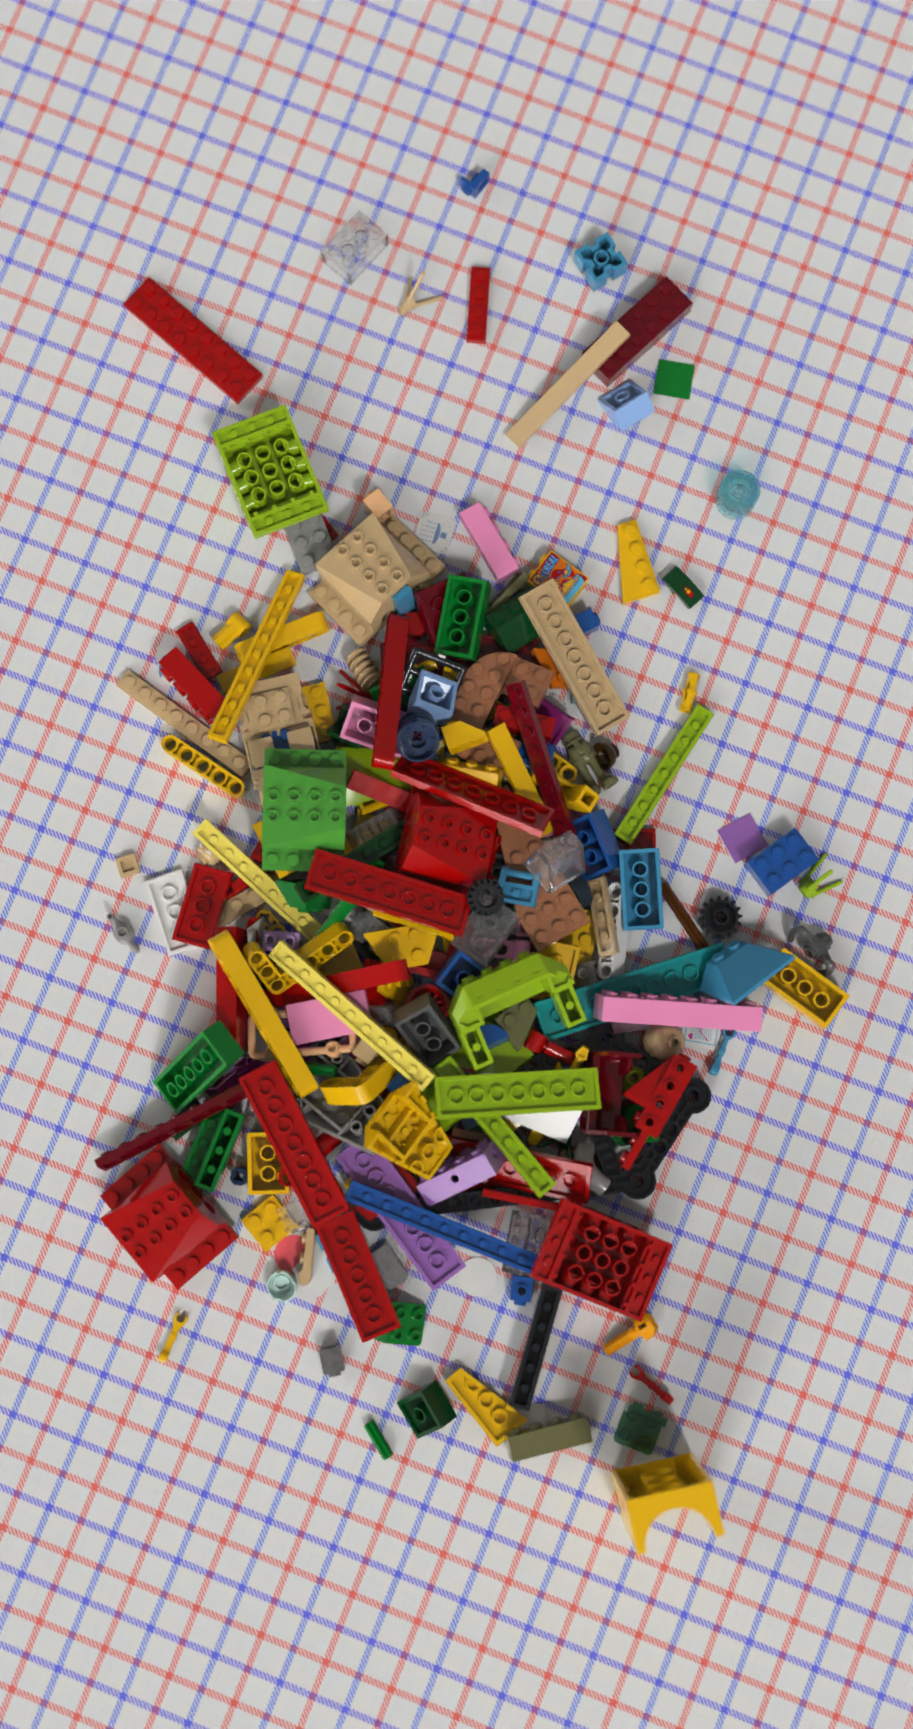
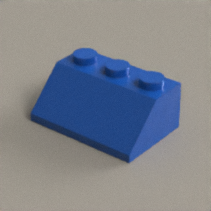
[572,809,621,881]

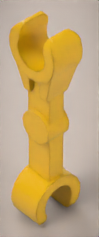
[158,1312,188,1363]

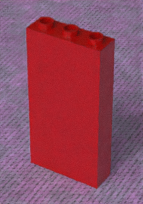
[216,926,248,1056]

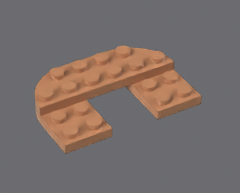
[444,652,555,779]

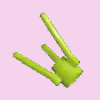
[798,853,843,899]

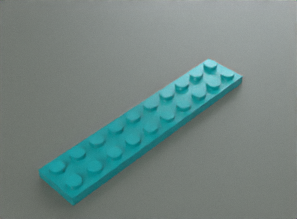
[532,942,725,1041]

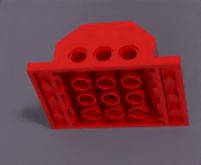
[393,785,498,895]
[100,1142,240,1290]
[529,1198,673,1322]

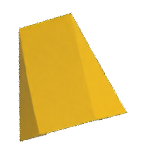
[364,1080,453,1181]

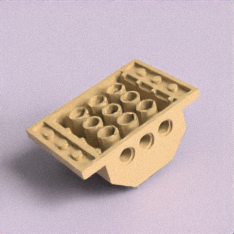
[308,512,447,648]

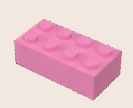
[340,694,421,758]

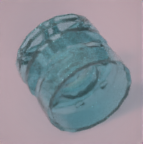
[715,470,760,519]

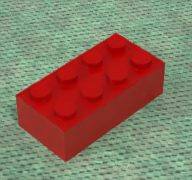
[158,646,225,726]

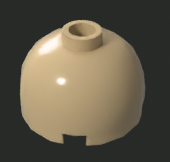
[643,1025,685,1062]

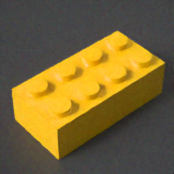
[762,947,850,1029]

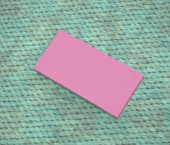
[285,989,371,1045]

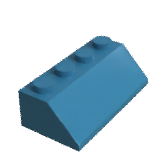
[619,848,664,931]

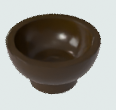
[594,742,619,770]

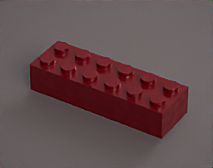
[582,276,693,387]

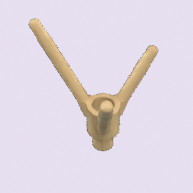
[398,271,444,317]

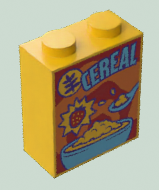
[527,550,589,607]

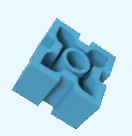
[573,232,628,292]

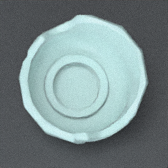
[266,1270,297,1303]

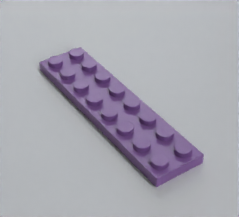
[335,1145,466,1291]

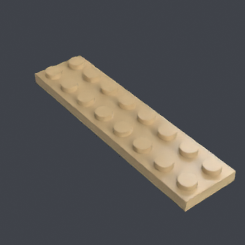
[518,578,630,736]

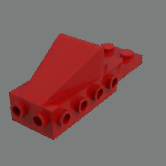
[618,1053,698,1171]

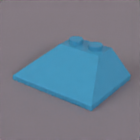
[700,940,795,1005]

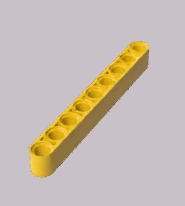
[208,930,318,1099]

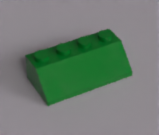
[434,574,492,662]

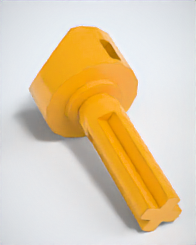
[602,1313,658,1356]

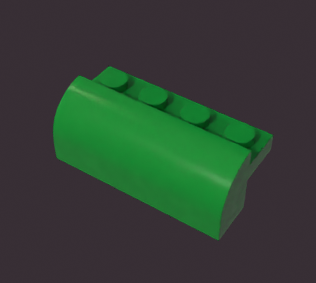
[183,1108,247,1193]

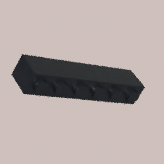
[508,1282,563,1412]

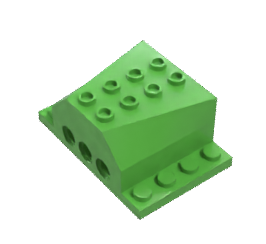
[262,748,346,871]

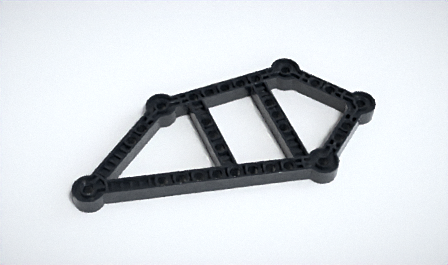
[356,1022,711,1231]

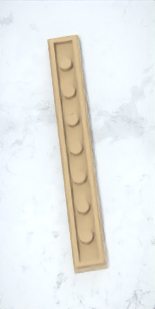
[506,321,631,449]

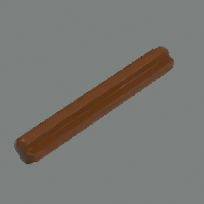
[661,882,709,949]

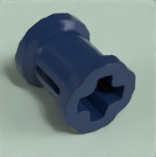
[230,1167,248,1186]

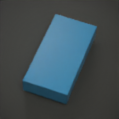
[392,585,415,616]

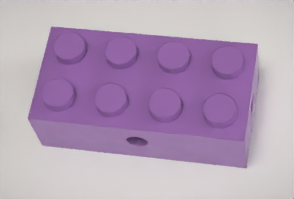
[416,1138,507,1207]

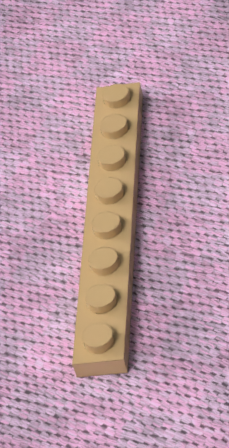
[116,670,252,779]

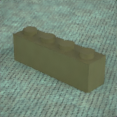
[504,1412,593,1462]

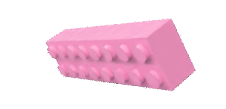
[593,990,763,1032]

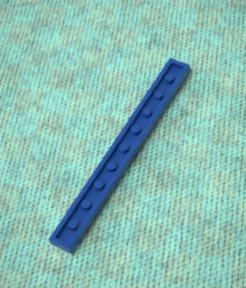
[345,1180,538,1274]

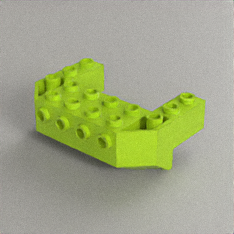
[447,950,587,1071]

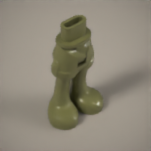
[563,730,619,795]

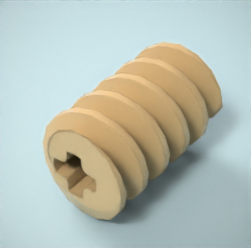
[346,648,381,692]

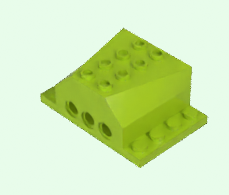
[212,404,329,539]

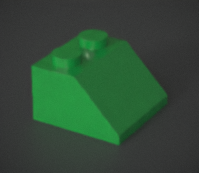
[276,879,331,913]

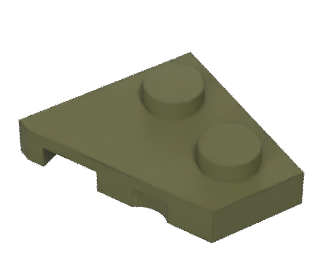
[493,999,538,1052]

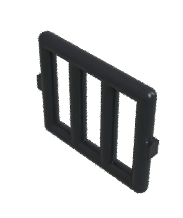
[400,647,467,728]

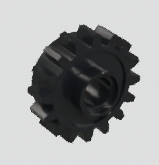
[698,896,743,940]

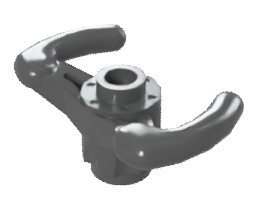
[787,925,836,977]

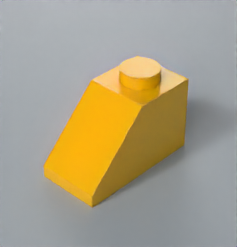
[441,721,489,755]

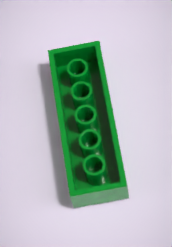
[153,1020,245,1114]

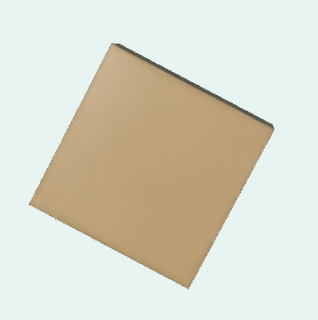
[115,853,141,879]

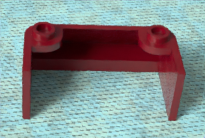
[579,1051,642,1138]

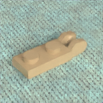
[298,1226,316,1286]

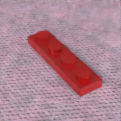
[466,266,491,344]

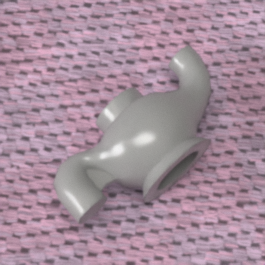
[107,913,140,954]

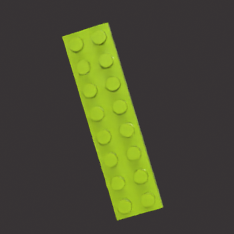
[433,1067,601,1120]

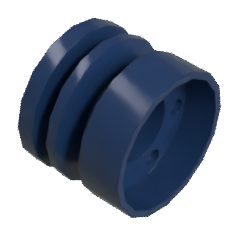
[397,711,439,762]

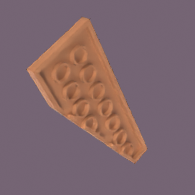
[497,785,590,953]

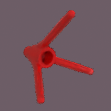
[336,670,372,710]

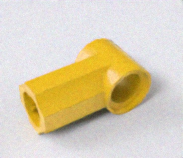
[211,611,252,651]

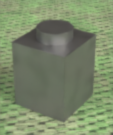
[319,1344,345,1377]

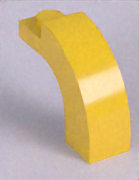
[530,770,600,813]

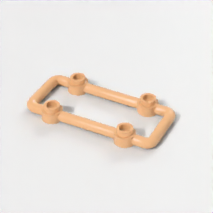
[247,1006,357,1062]

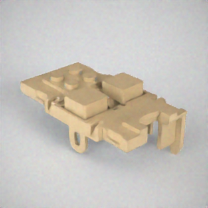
[240,672,321,806]

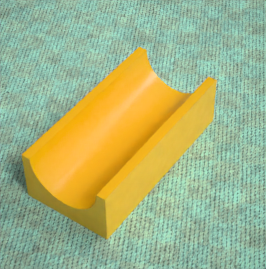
[612,1452,725,1555]

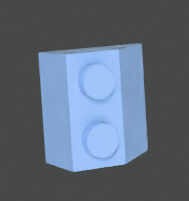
[598,380,655,431]
[407,669,458,727]

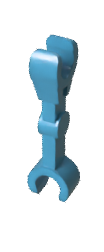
[709,1029,736,1076]

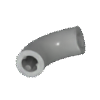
[573,1142,611,1196]

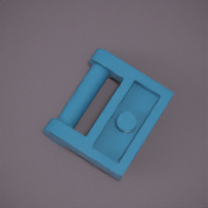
[498,865,543,908]

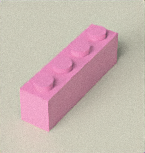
[459,502,520,584]

